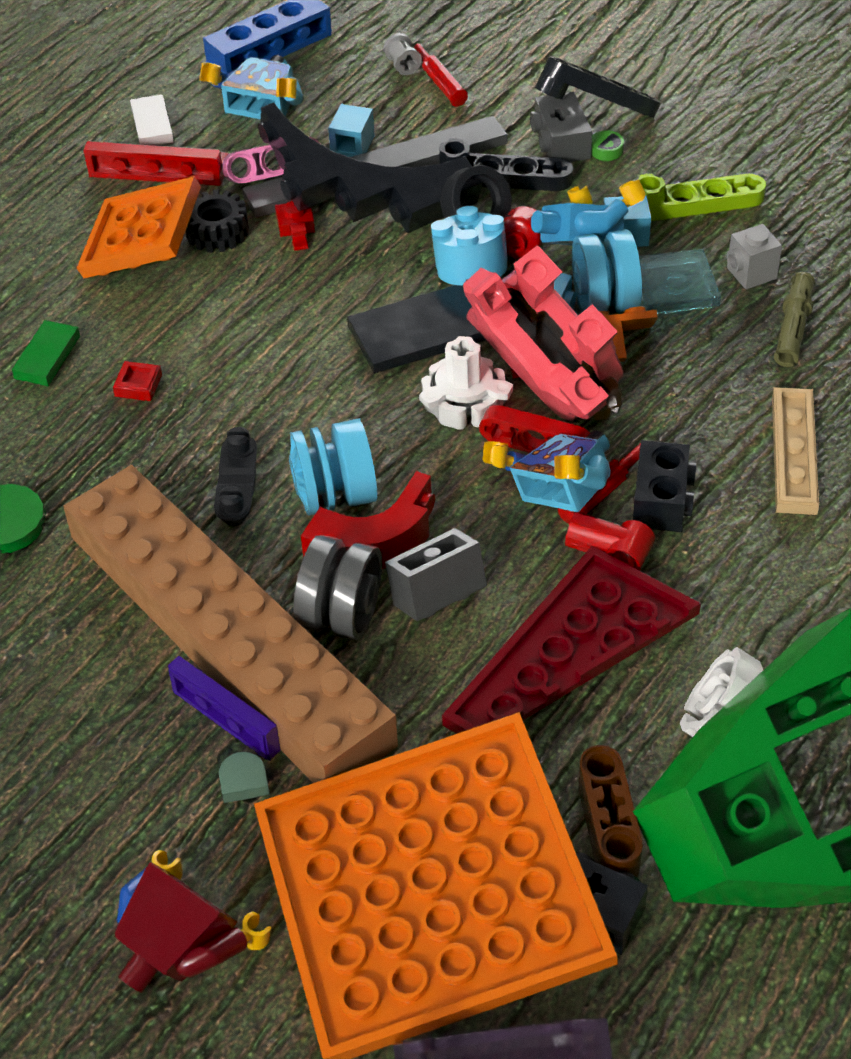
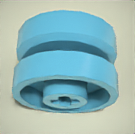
[572,230,642,314]

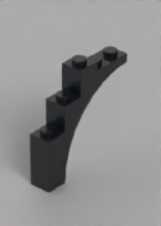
[258,102,483,233]

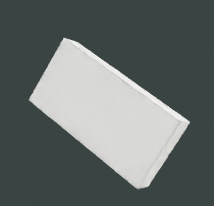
[130,95,173,146]

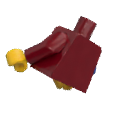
[114,850,271,993]

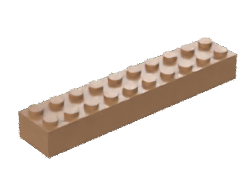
[63,465,398,783]

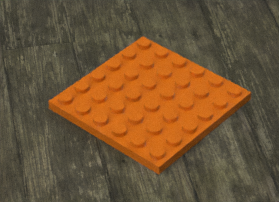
[254,712,618,1059]

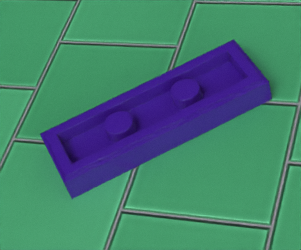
[168,656,281,761]

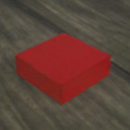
[113,361,162,401]

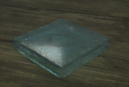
[639,249,721,314]

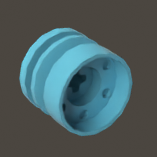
[289,418,377,515]

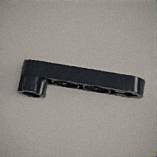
[535,55,662,118]
[439,138,573,191]

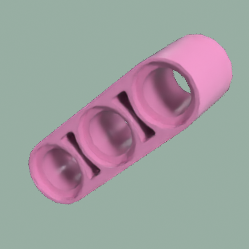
[222,137,321,183]

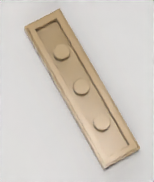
[772,387,819,515]

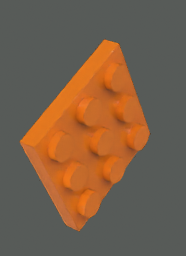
[77,176,201,278]

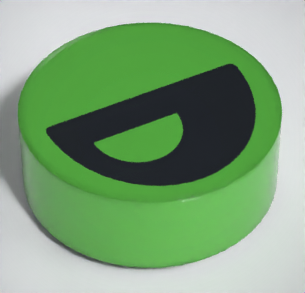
[591,130,624,161]

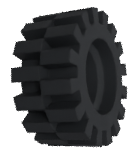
[186,190,249,253]

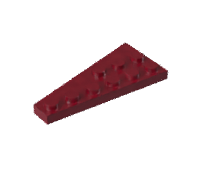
[442,546,701,734]

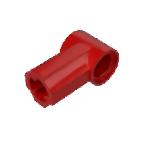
[565,512,656,571]

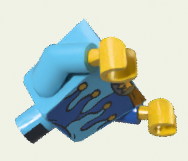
[199,55,303,119]
[482,430,611,512]

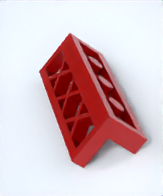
[83,141,229,186]

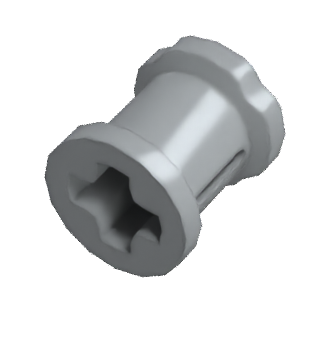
[384,33,422,75]

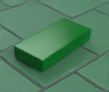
[12,320,80,386]

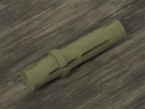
[774,272,815,367]

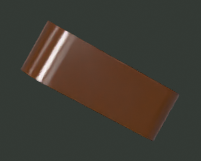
[578,745,643,878]

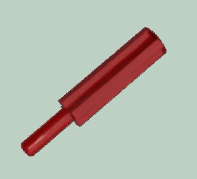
[413,44,468,107]
[557,443,641,524]

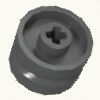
[293,535,382,641]

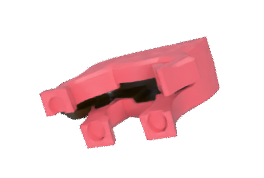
[463,245,623,422]

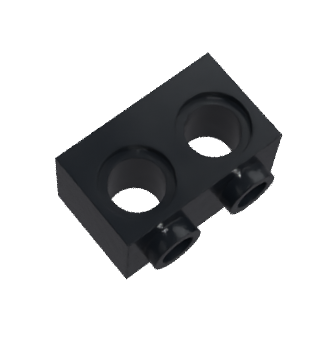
[633,440,696,532]

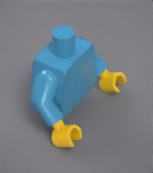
[531,179,645,245]

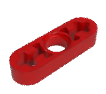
[479,405,590,453]

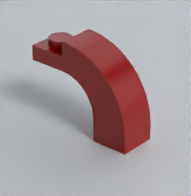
[301,471,435,569]

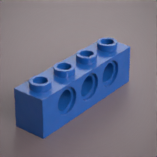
[203,0,332,74]

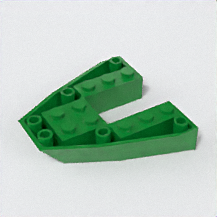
[633,608,851,908]

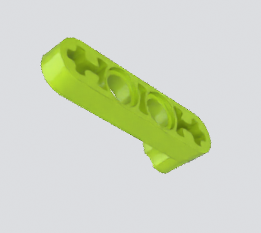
[639,174,766,221]

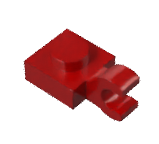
[274,201,315,251]

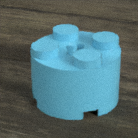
[431,206,508,286]

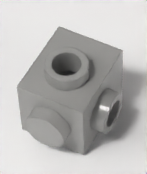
[727,224,782,289]

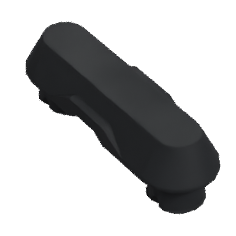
[214,427,257,526]

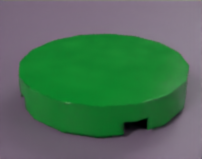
[0,484,46,554]

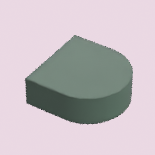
[219,752,270,803]

